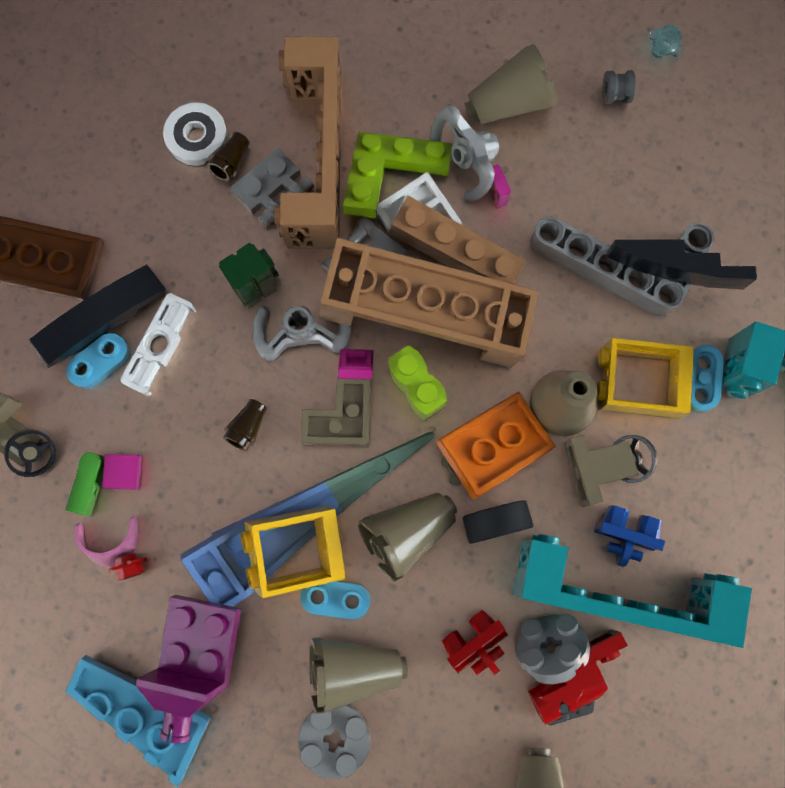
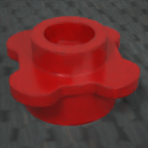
[107,553,148,581]

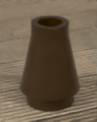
[207,132,250,181]
[223,399,267,451]

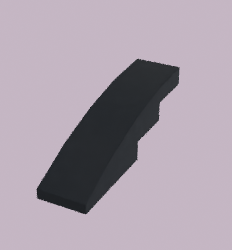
[607,239,757,290]
[29,264,166,368]

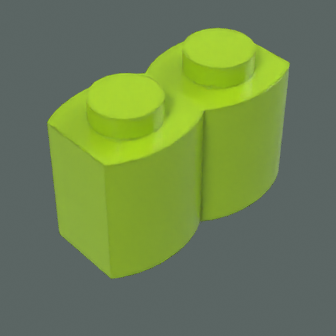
[388,345,447,421]

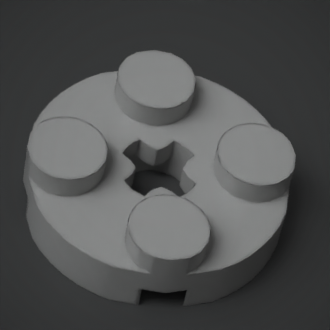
[516,614,590,684]
[298,704,370,779]

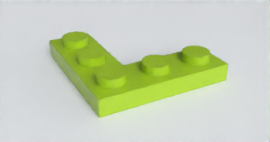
[343,131,452,218]

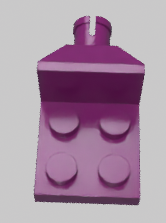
[136,595,241,743]

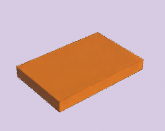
[436,391,556,500]

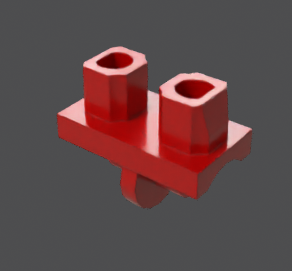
[442,610,508,675]

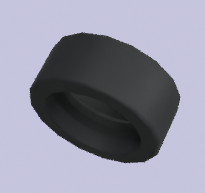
[462,500,534,544]

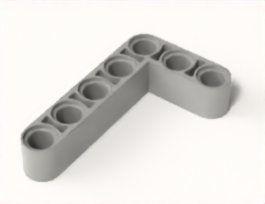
[530,217,714,316]

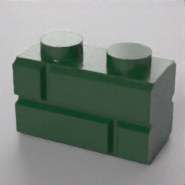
[219,243,279,309]

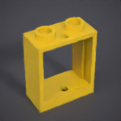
[597,338,694,419]
[241,506,346,598]

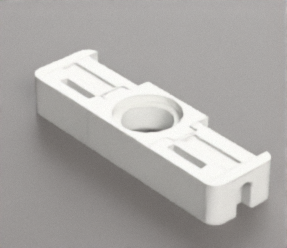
[120,293,196,396]

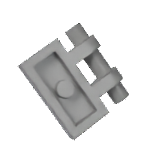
[230,147,314,227]

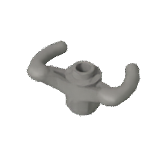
[430,105,499,202]
[253,306,351,361]

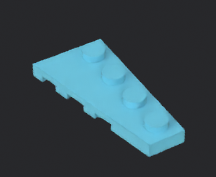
[66,655,211,788]

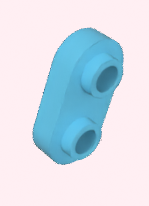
[66,333,130,389]
[691,345,724,413]
[300,581,370,619]

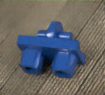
[594,505,665,567]

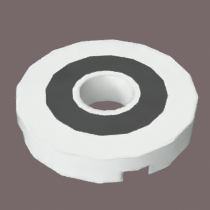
[163,102,228,166]

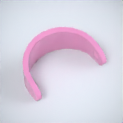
[74,516,139,567]

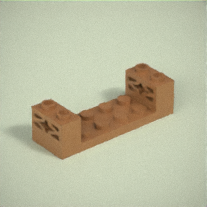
[274,36,342,249]
[318,238,539,368]

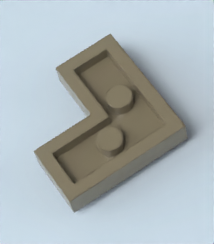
[301,377,371,446]

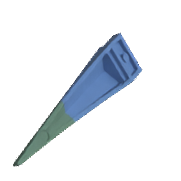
[181,432,435,606]

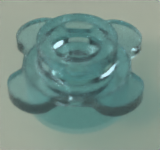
[649,25,683,58]

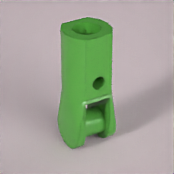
[65,452,105,516]

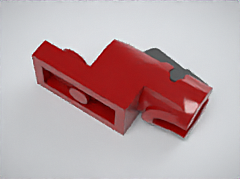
[528,629,628,726]

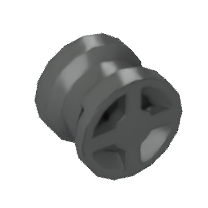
[602,70,636,104]

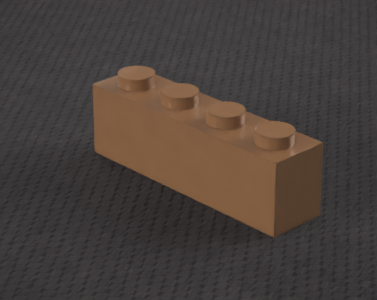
[388,195,526,284]

